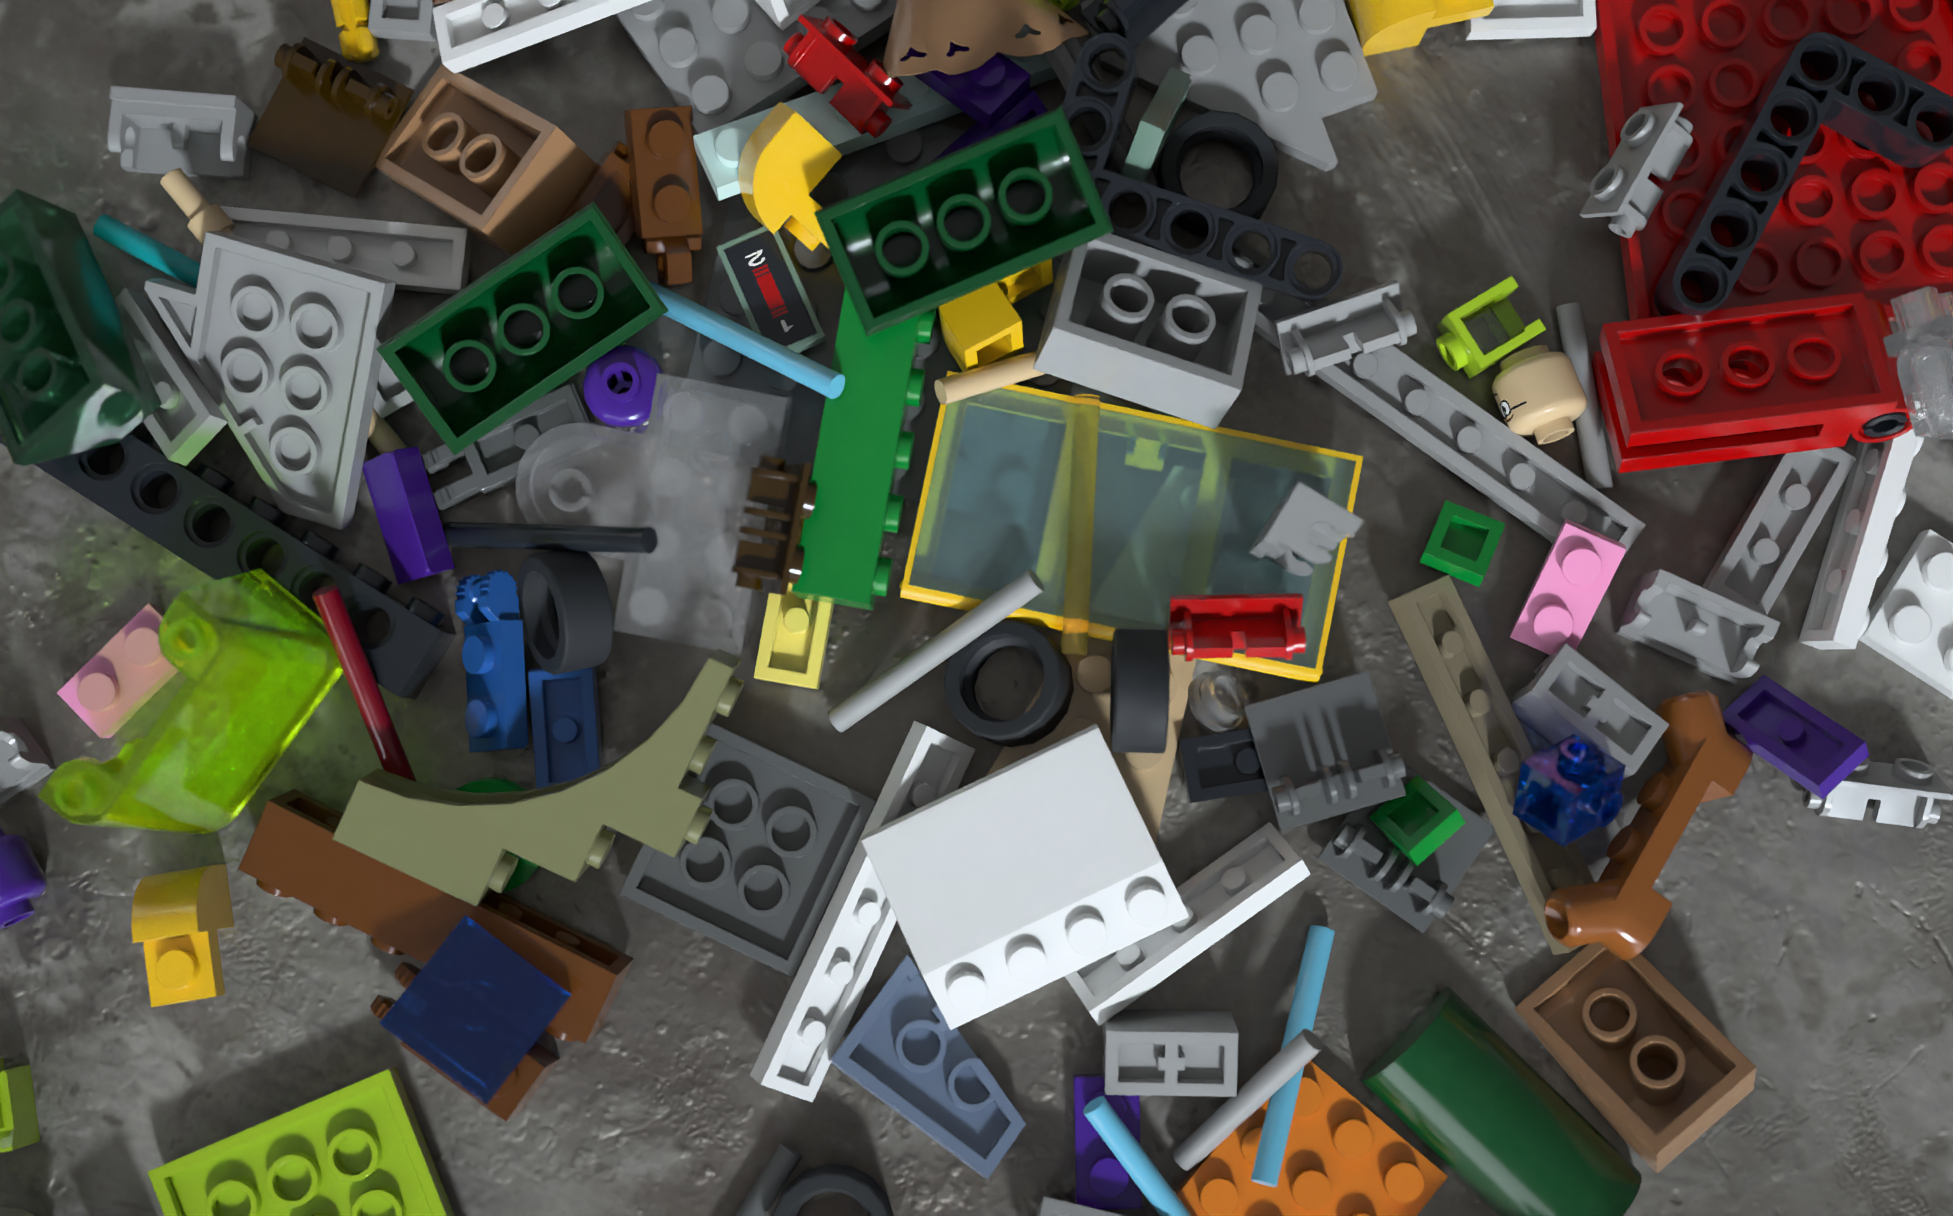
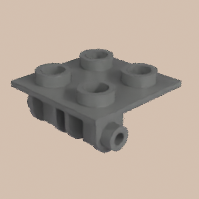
[1244,671,1406,832]
[1317,763,1495,933]

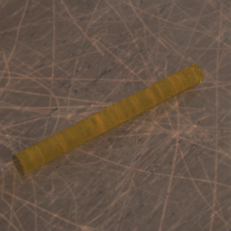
[1061,394,1100,655]

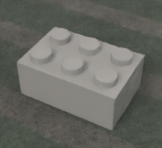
[1033,234,1263,429]

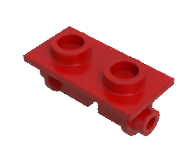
[783,14,913,138]
[1168,593,1306,662]

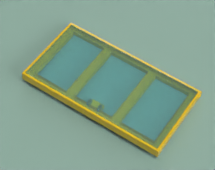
[899,371,1364,684]

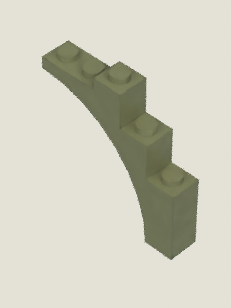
[332,649,745,907]

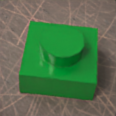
[1419,500,1506,587]
[1370,775,1466,866]

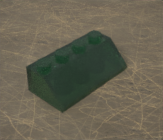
[0,189,162,466]

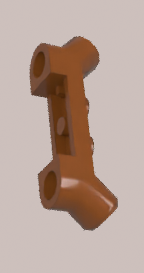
[1544,690,1753,961]

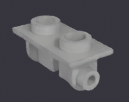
[1579,102,1693,238]
[1275,280,1417,377]
[1802,758,1953,828]

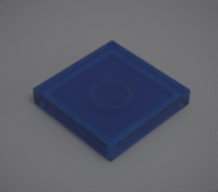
[379,915,572,1105]

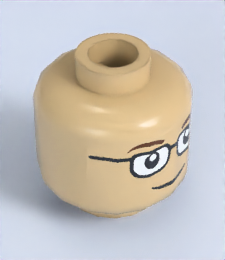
[1492,345,1588,445]

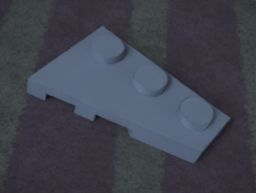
[829,954,1026,1178]

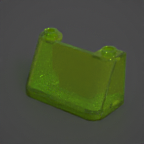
[37,568,343,835]

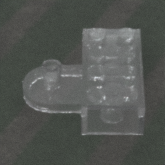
[515,372,794,655]

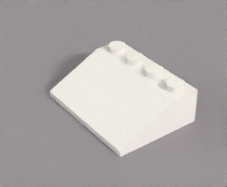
[860,724,1189,1030]

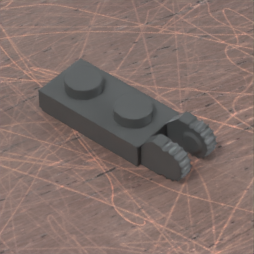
[421,383,601,511]

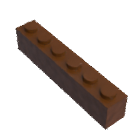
[238,789,634,1044]

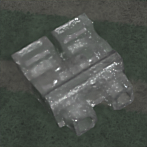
[1883,286,1953,440]

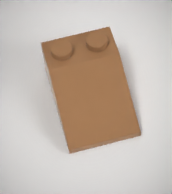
[374,64,598,257]
[1515,942,1757,1174]

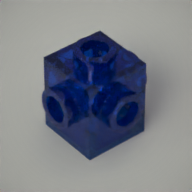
[1512,734,1626,847]

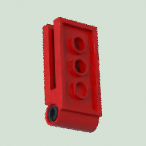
[1592,292,1920,473]

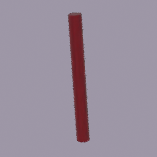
[312,585,417,782]

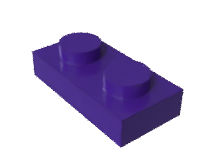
[900,42,1031,130]
[1722,674,1869,800]
[1073,1074,1142,1209]

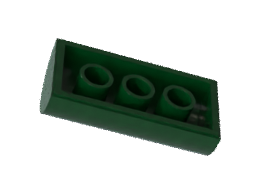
[814,106,1113,337]
[376,201,669,456]
[1359,986,1642,1216]

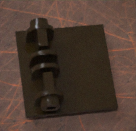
[246,37,414,200]
[731,455,817,596]

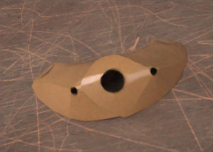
[882,0,1090,79]

